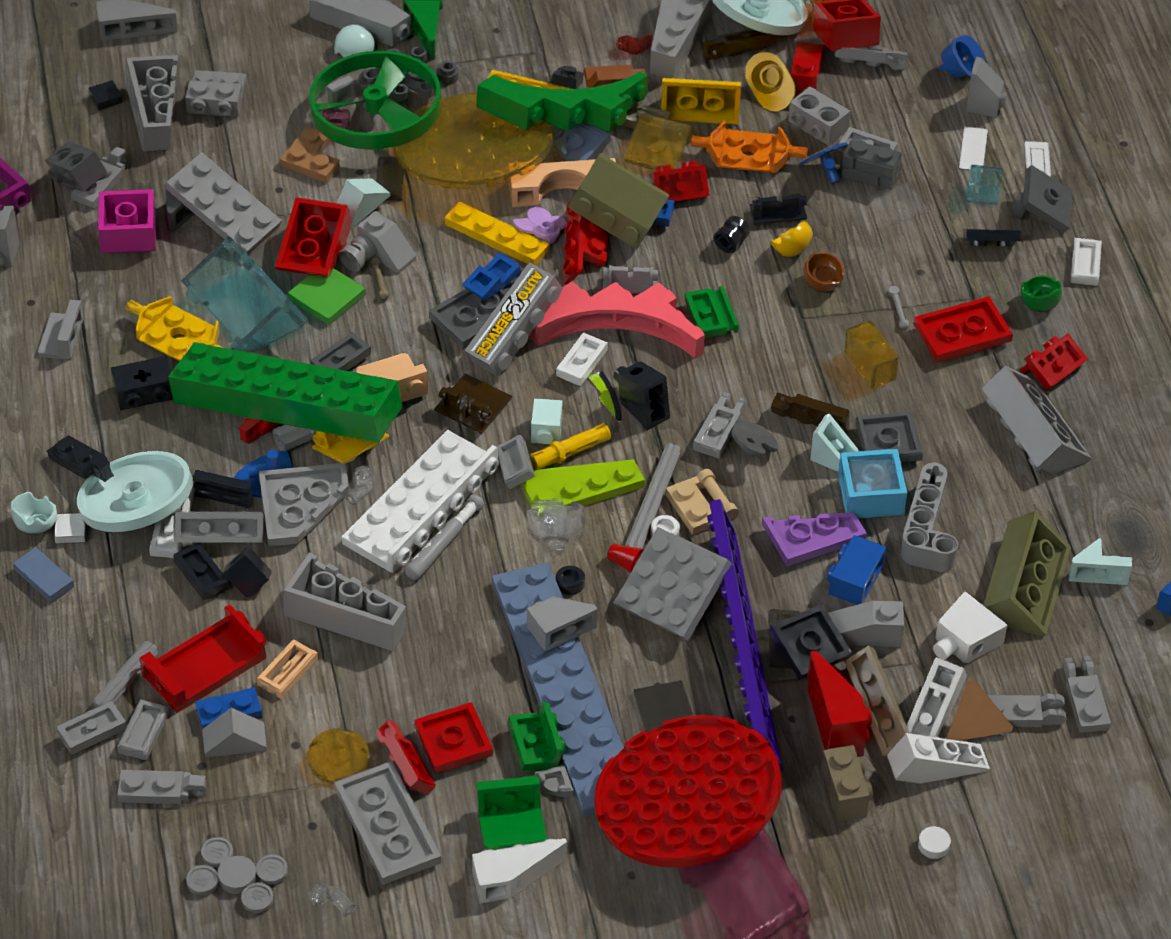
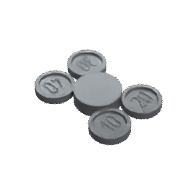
[186,837,288,913]

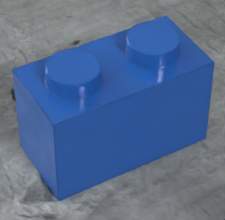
[826,535,886,605]

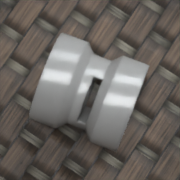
[339,234,377,272]

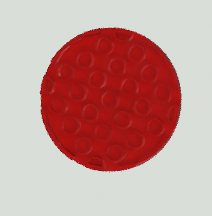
[594,715,782,868]

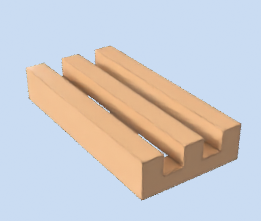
[257,639,318,699]

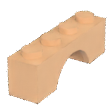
[509,158,616,207]

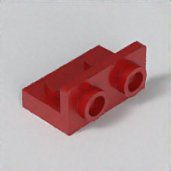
[649,161,710,202]
[1019,333,1088,391]

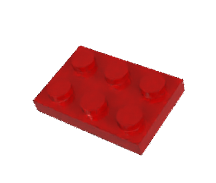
[913,296,1013,363]

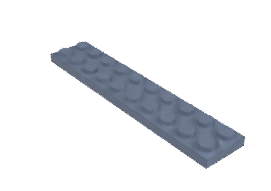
[492,562,624,817]

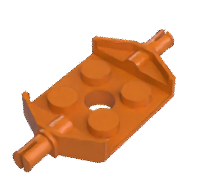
[691,121,808,173]

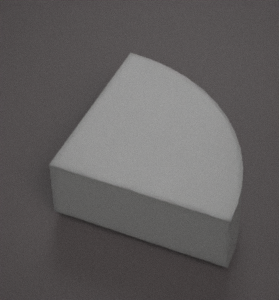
[535,766,573,797]

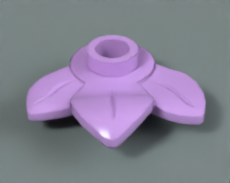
[513,207,567,244]

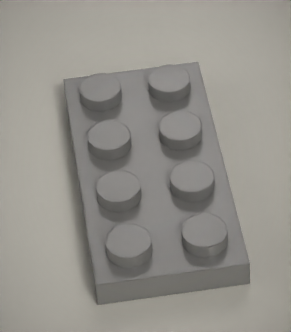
[165,152,282,256]
[334,761,441,885]

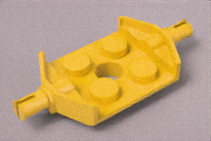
[126,296,223,362]

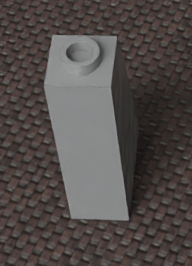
[309,0,411,47]

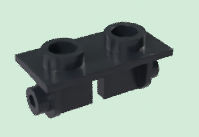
[750,193,807,225]

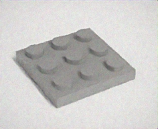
[614,527,732,641]

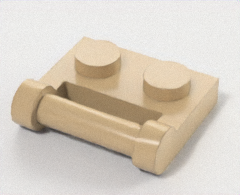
[665,469,739,535]

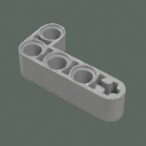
[900,462,958,572]

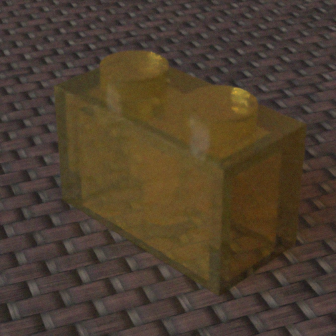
[844,320,899,389]

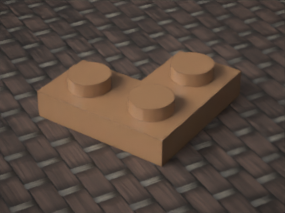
[280,126,340,184]

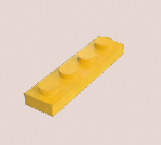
[444,201,549,266]

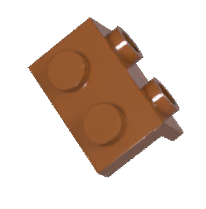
[584,65,645,88]

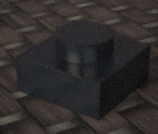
[551,66,584,89]

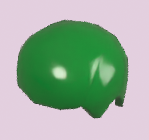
[1020,275,1062,312]

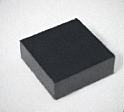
[88,80,123,110]

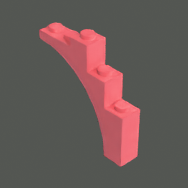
[528,281,705,358]

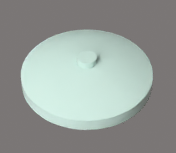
[712,0,808,35]
[77,451,193,532]

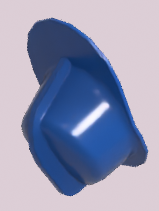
[939,35,985,79]

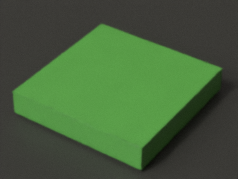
[288,268,366,325]

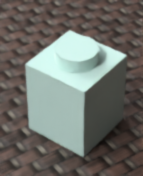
[531,399,562,444]

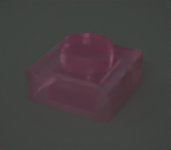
[322,109,350,130]

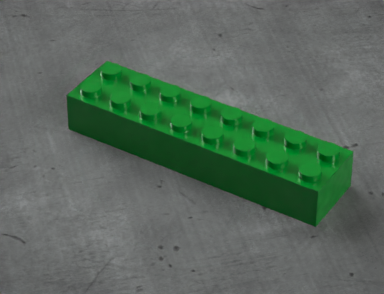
[168,342,402,443]

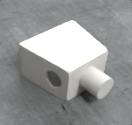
[933,592,1007,663]

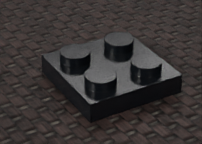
[769,604,852,680]

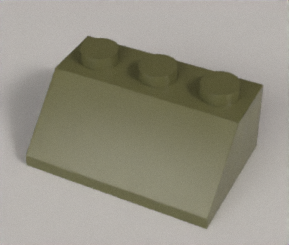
[567,153,669,249]

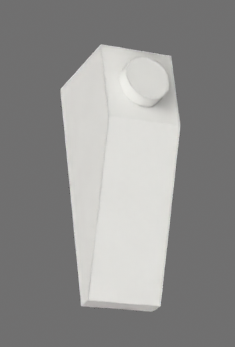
[907,657,967,737]

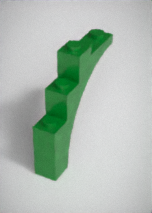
[476,71,648,132]

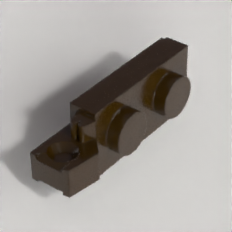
[702,29,775,59]
[771,392,850,434]

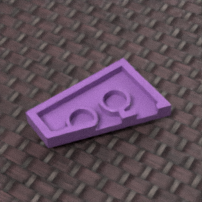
[762,512,867,566]

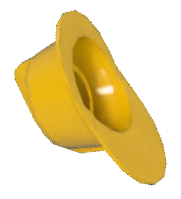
[745,52,795,111]

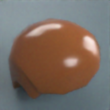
[803,252,845,292]

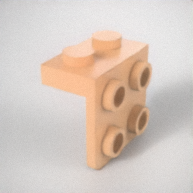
[356,353,428,402]

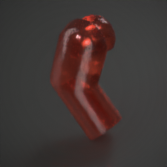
[616,33,653,55]

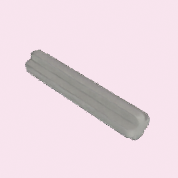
[93,641,158,708]

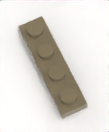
[844,645,909,759]

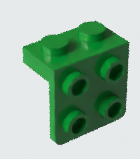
[476,776,547,850]

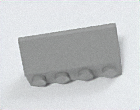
[982,365,1092,474]

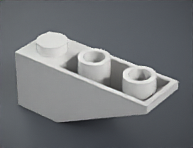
[887,733,990,784]
[472,838,567,903]

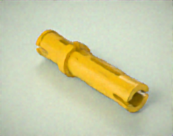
[529,423,611,470]

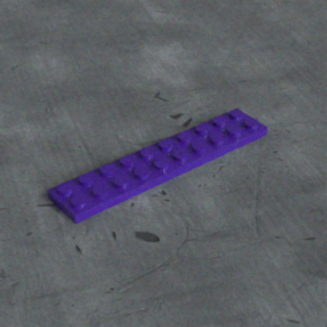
[707,499,783,770]

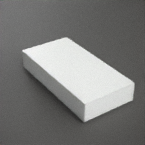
[1070,238,1102,286]

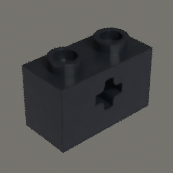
[111,356,173,411]

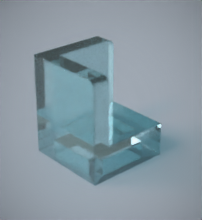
[966,164,1003,205]

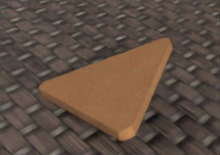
[946,678,1013,741]

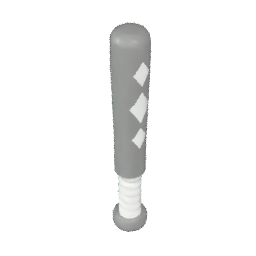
[405,494,484,580]

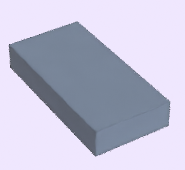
[13,547,74,603]

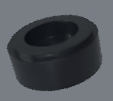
[555,566,585,595]

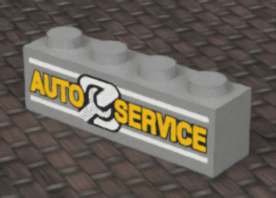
[465,262,563,377]

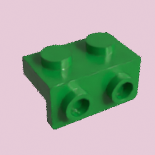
[507,702,565,772]

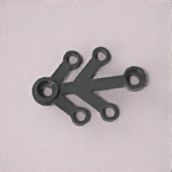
[358,46,459,101]

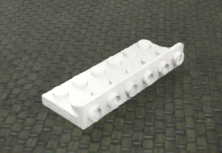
[341,430,499,573]

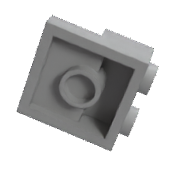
[185,70,247,117]

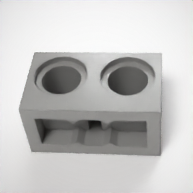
[788,87,850,146]

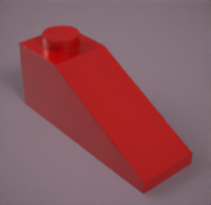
[791,41,824,98]

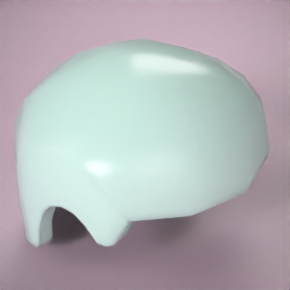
[334,25,374,58]
[11,492,57,534]

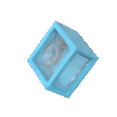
[838,449,907,519]

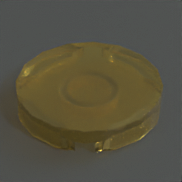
[307,728,369,784]

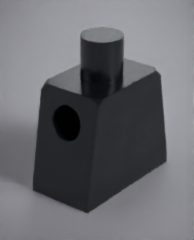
[613,361,670,430]

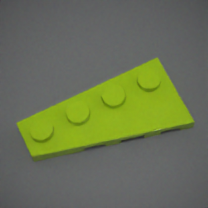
[519,459,645,520]

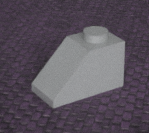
[966,57,1007,118]
[357,211,417,274]
[527,596,598,652]

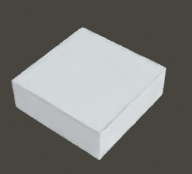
[55,513,86,543]

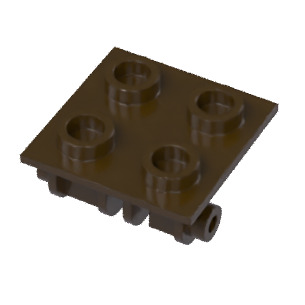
[434,373,512,434]

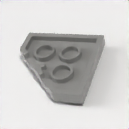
[259,463,349,547]

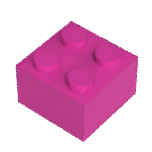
[98,189,156,253]

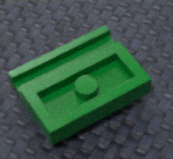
[684,286,739,339]

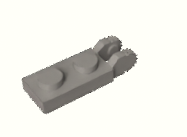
[693,392,747,459]
[1063,656,1111,733]
[988,694,1067,727]

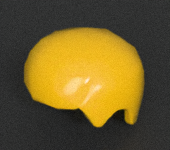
[770,221,813,258]

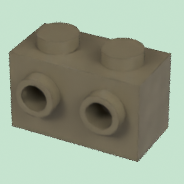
[821,745,873,822]

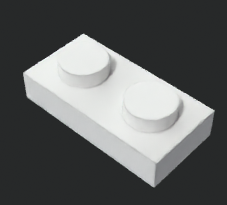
[556,333,608,386]

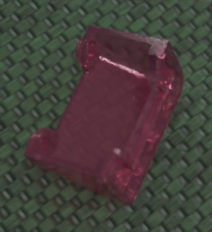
[679,828,810,939]

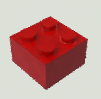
[813,0,881,52]

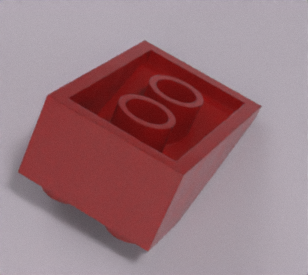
[275,197,352,278]
[807,651,872,757]

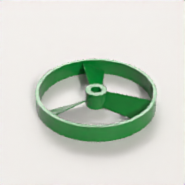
[309,51,442,150]

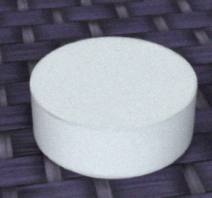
[650,515,680,537]
[918,826,951,859]

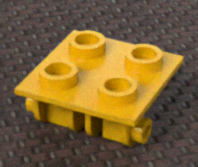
[312,431,389,464]

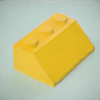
[661,78,741,124]

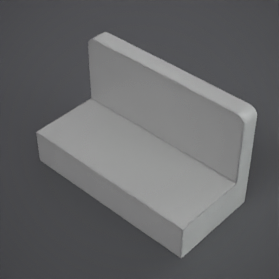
[38,300,84,360]

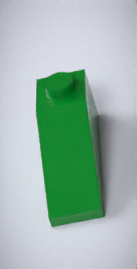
[402,0,443,61]

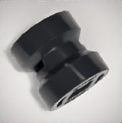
[713,216,750,253]

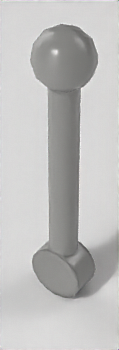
[888,286,909,330]

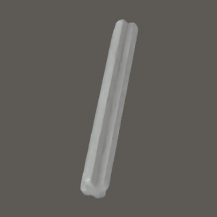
[625,443,680,548]

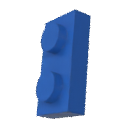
[195,687,263,731]

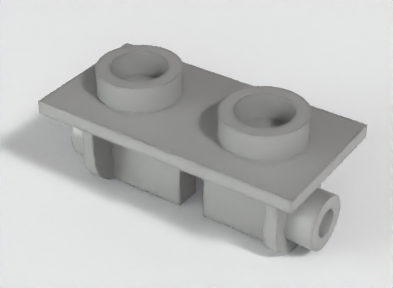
[602,265,658,294]

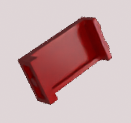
[139,604,267,713]

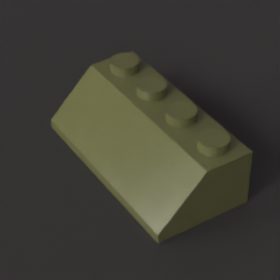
[983,511,1071,636]

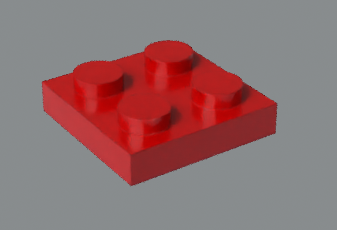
[414,702,493,774]

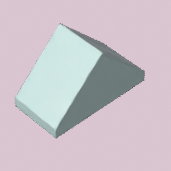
[337,178,391,229]
[810,414,859,471]

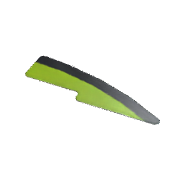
[588,371,621,422]

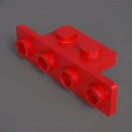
[562,201,608,285]

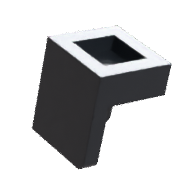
[223,546,272,597]

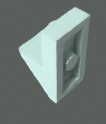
[1069,538,1132,585]

